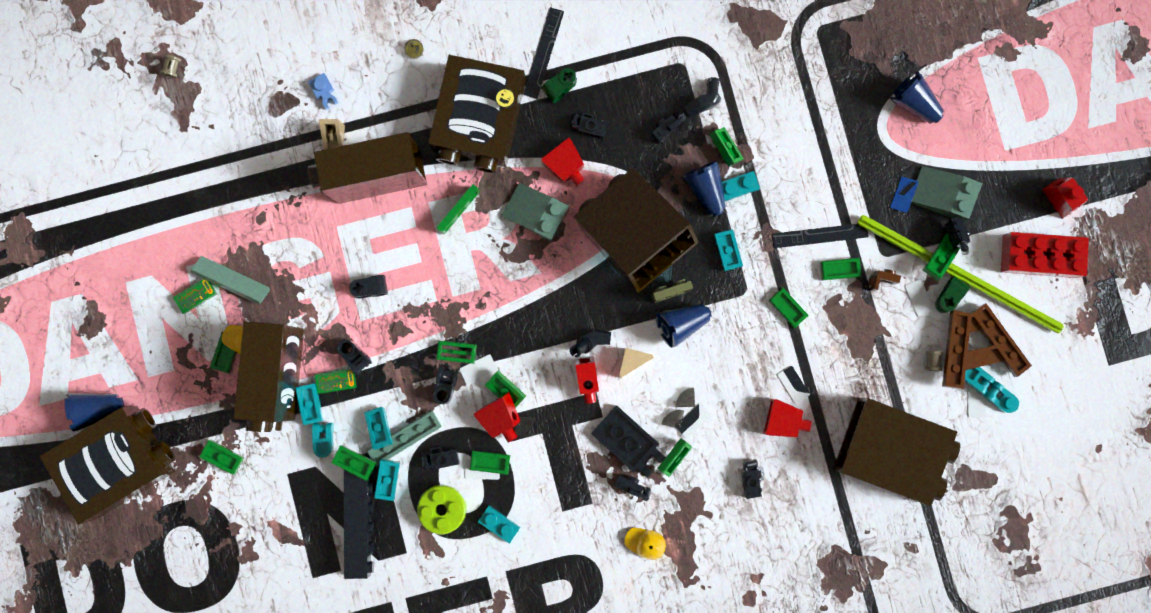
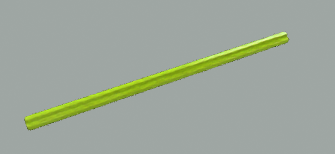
[857,215,1064,334]

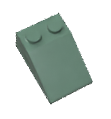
[911,166,983,221]
[502,183,569,243]

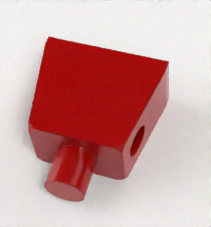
[541,138,585,187]
[1042,177,1088,219]
[575,357,599,404]
[473,393,520,443]
[763,398,812,437]

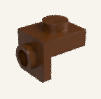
[868,269,901,291]

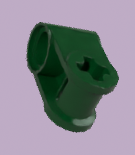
[541,68,577,103]
[935,276,970,313]

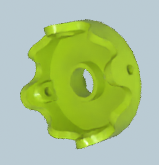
[417,484,467,534]

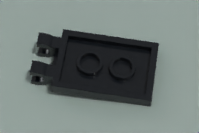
[591,405,666,477]

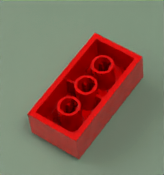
[1001,232,1089,278]

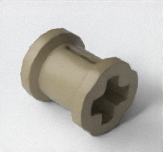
[159,54,181,78]
[925,351,944,371]

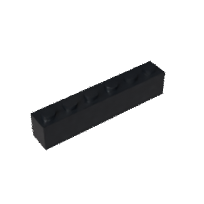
[344,468,374,579]

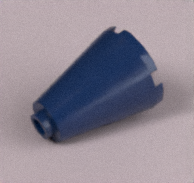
[890,71,944,124]
[682,161,726,217]
[656,304,712,348]
[64,393,125,431]

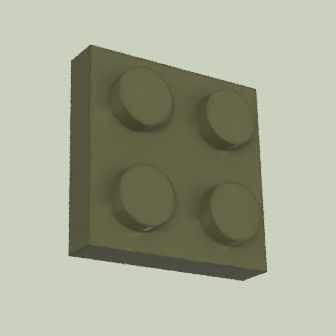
[651,279,693,303]

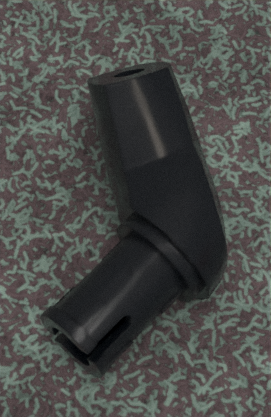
[684,77,721,117]
[569,330,611,358]

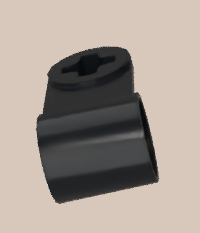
[349,275,388,299]
[337,340,373,375]
[433,367,459,405]

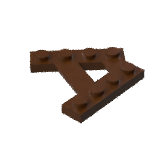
[942,303,1032,390]

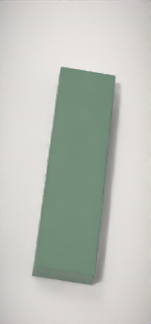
[191,256,270,305]
[366,410,443,467]

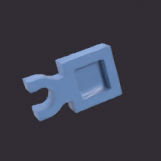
[308,73,339,110]

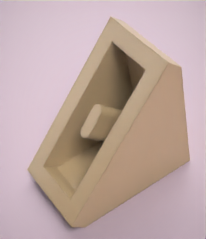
[319,119,345,150]
[619,348,654,378]

